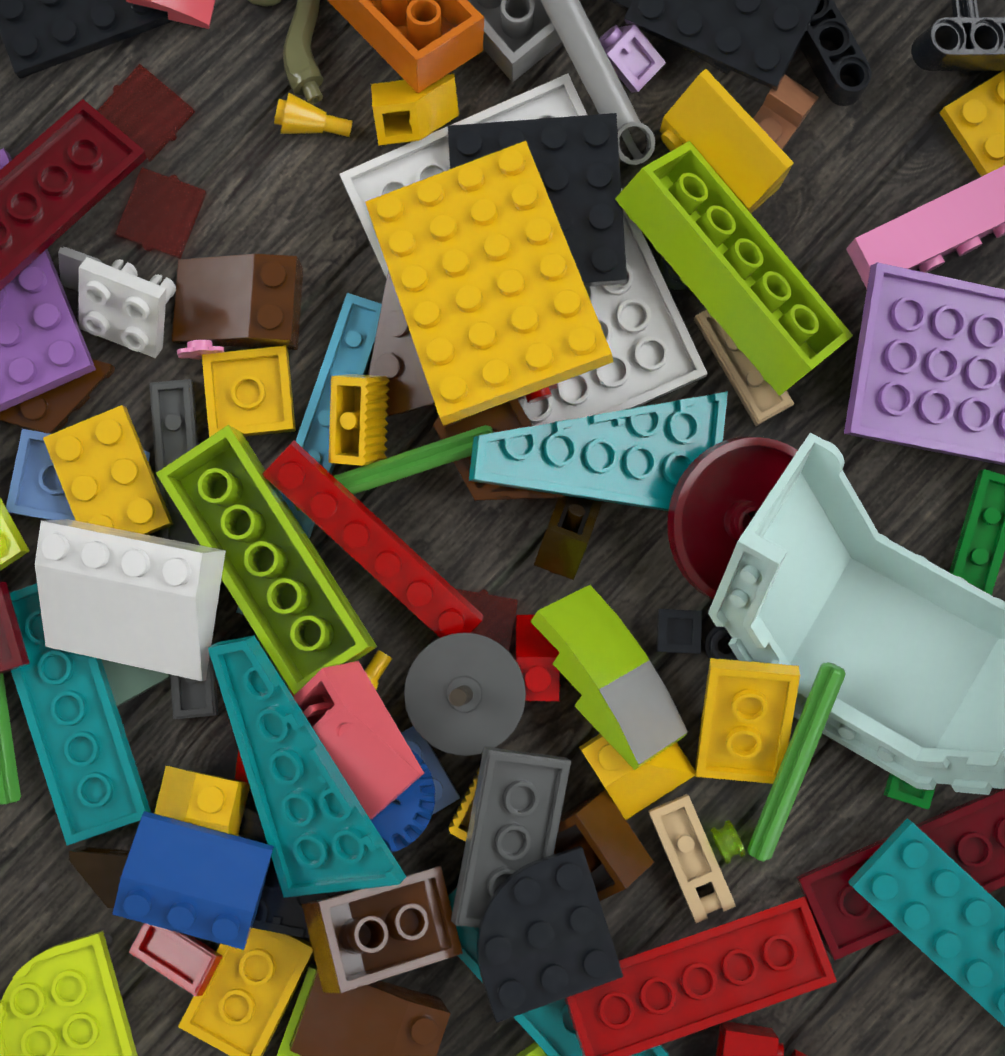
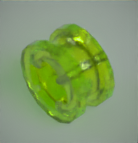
[710,820,746,864]

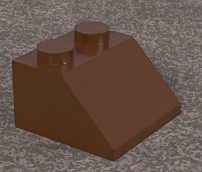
[554,790,654,901]

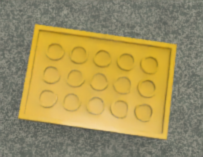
[365,141,614,426]

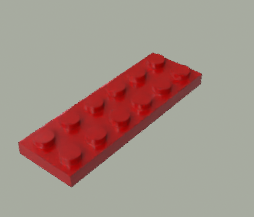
[564,896,837,1056]

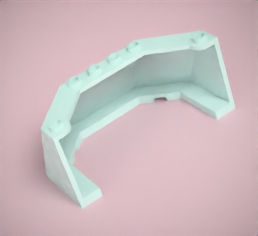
[708,433,1005,795]

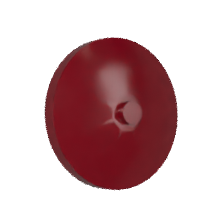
[667,437,798,600]

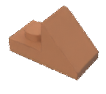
[753,75,819,150]

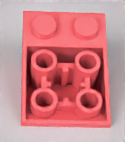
[293,661,424,820]

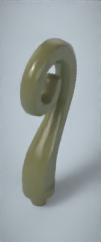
[248,0,323,104]

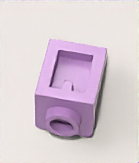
[599,25,666,93]

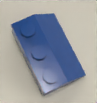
[112,811,274,950]

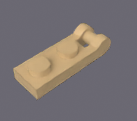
[648,794,736,923]

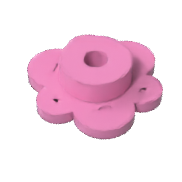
[177,340,225,360]

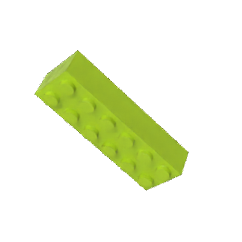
[615,141,853,396]
[156,425,377,695]

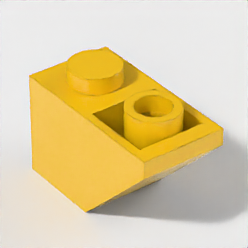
[371,74,459,146]

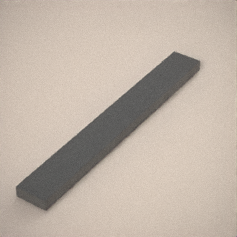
[149,379,219,719]

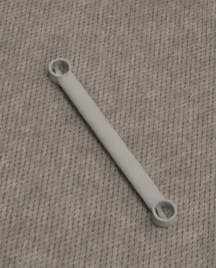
[541,0,655,165]

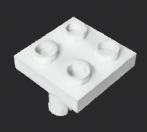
[79,257,176,358]

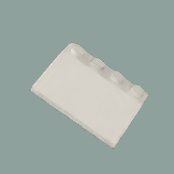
[35,519,226,681]

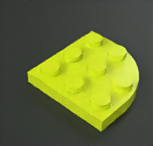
[0,931,138,1056]

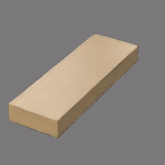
[694,309,794,426]

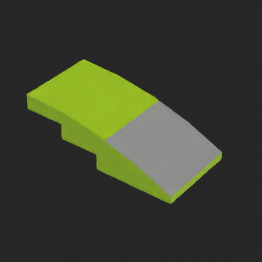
[531,585,688,770]

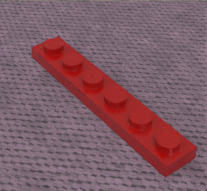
[262,440,484,638]

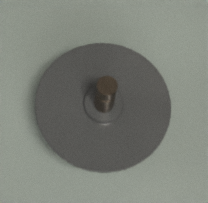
[404,633,526,756]

